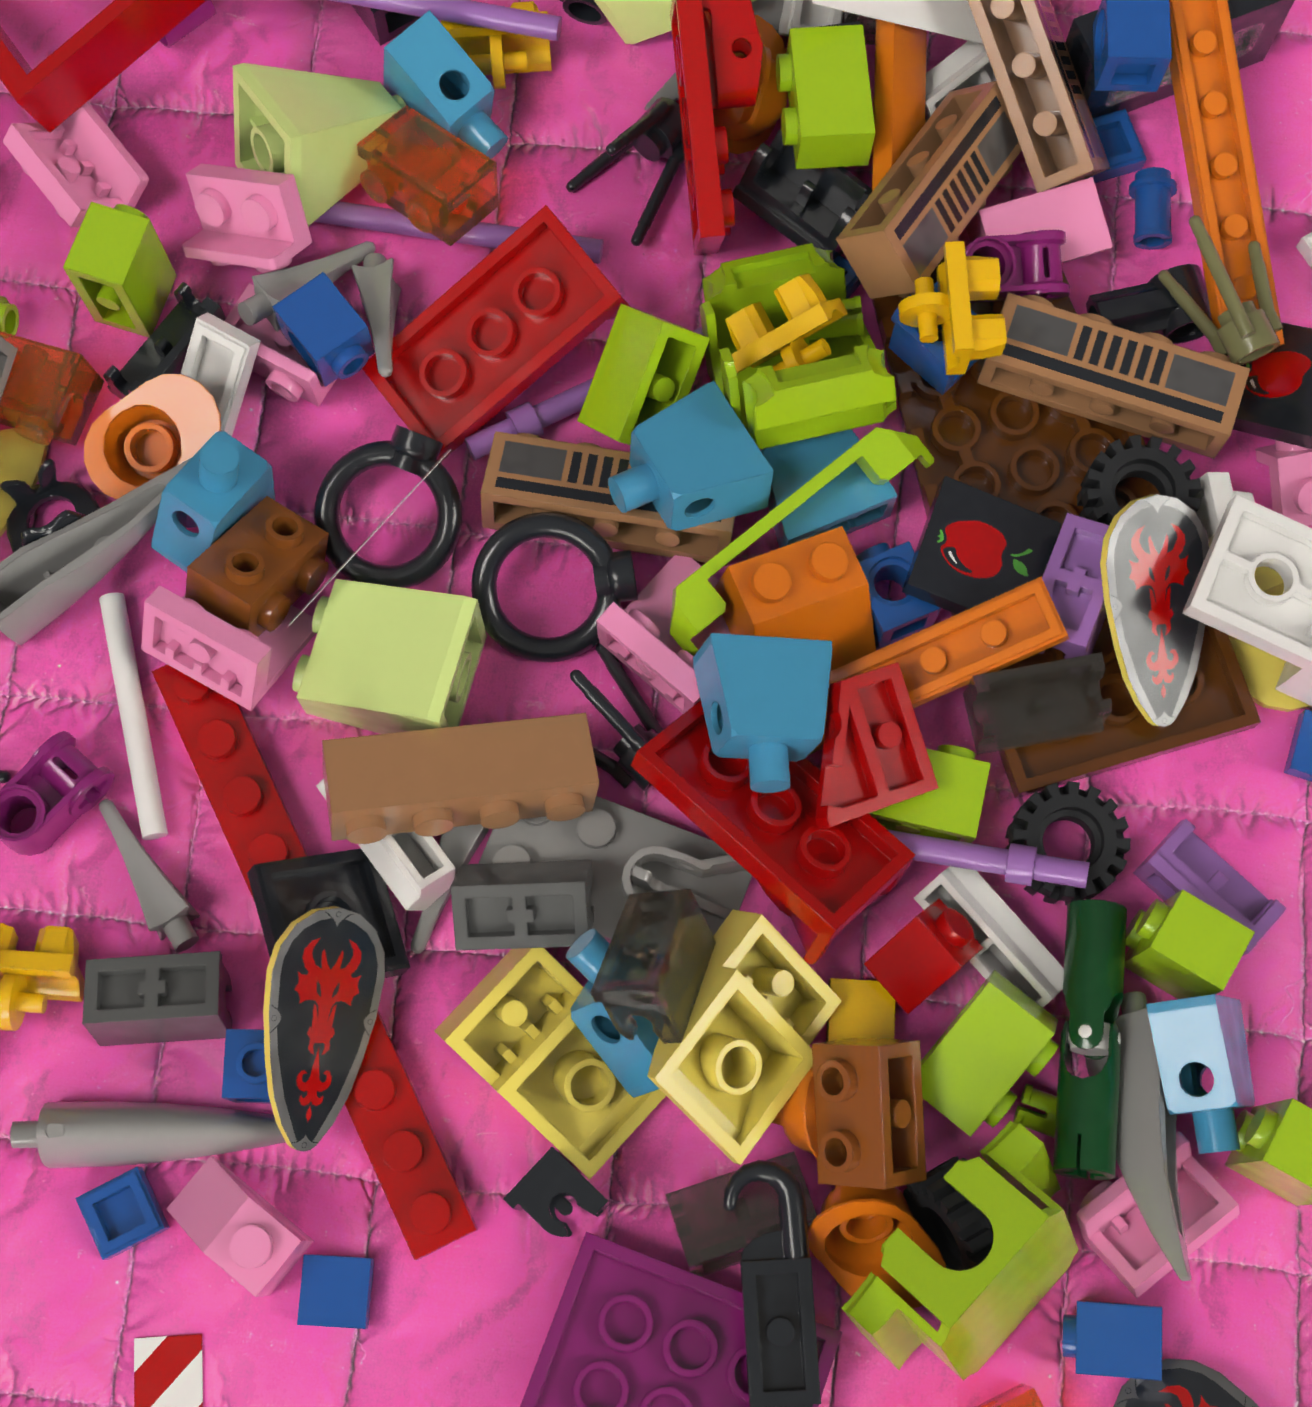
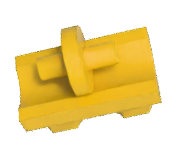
[441,1,552,89]
[898,241,1007,375]
[725,273,848,373]
[0,923,85,1031]

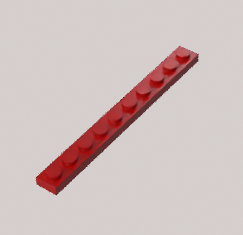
[152,664,478,1260]

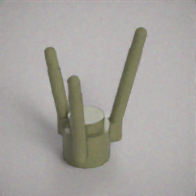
[1158,215,1283,365]

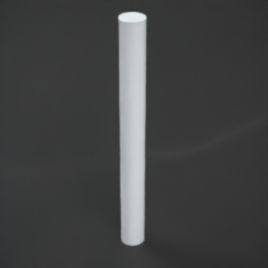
[99,592,168,840]

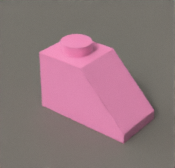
[166,1156,314,1297]

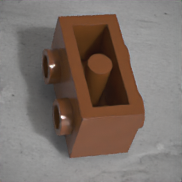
[185,496,329,637]
[811,1038,927,1190]

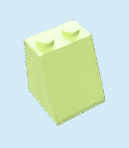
[292,579,487,734]

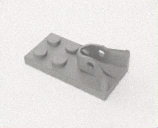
[478,796,752,963]

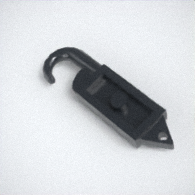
[723,1160,821,1407]

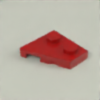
[815,662,939,829]

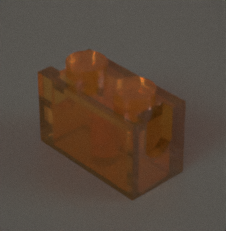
[357,105,499,246]
[0,331,105,446]

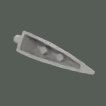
[0,458,191,646]
[1085,991,1191,1281]
[10,1101,285,1168]

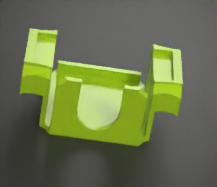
[699,243,897,449]
[842,1120,1079,1381]

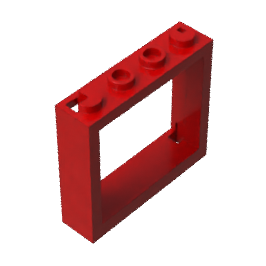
[0,0,207,133]

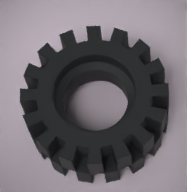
[1077,435,1202,525]
[1005,781,1131,905]
[903,1156,993,1271]

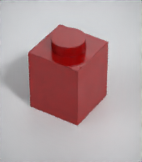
[864,898,983,1014]

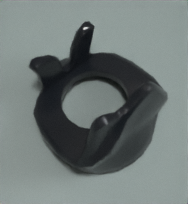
[0,459,100,553]

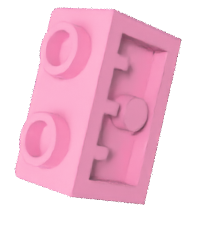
[182,163,313,273]

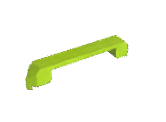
[670,427,934,655]

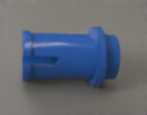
[1129,167,1177,250]

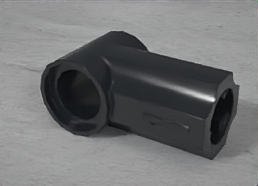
[1086,264,1212,344]

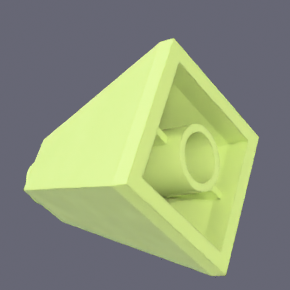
[233,63,410,227]

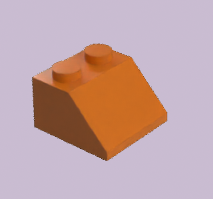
[714,526,876,671]

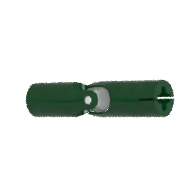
[1053,899,1127,1180]

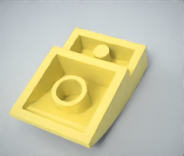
[647,909,842,1165]
[434,948,666,1180]

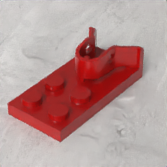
[670,0,763,256]
[362,205,631,462]
[631,700,916,964]

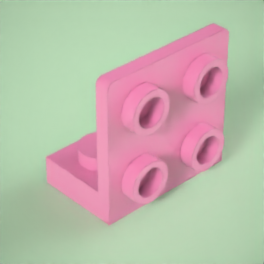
[596,555,731,714]
[141,585,316,711]

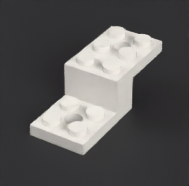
[1182,494,1312,706]

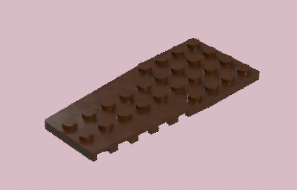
[871,257,1261,798]

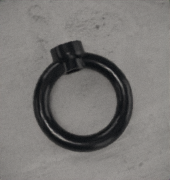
[314,425,462,588]
[471,512,638,662]

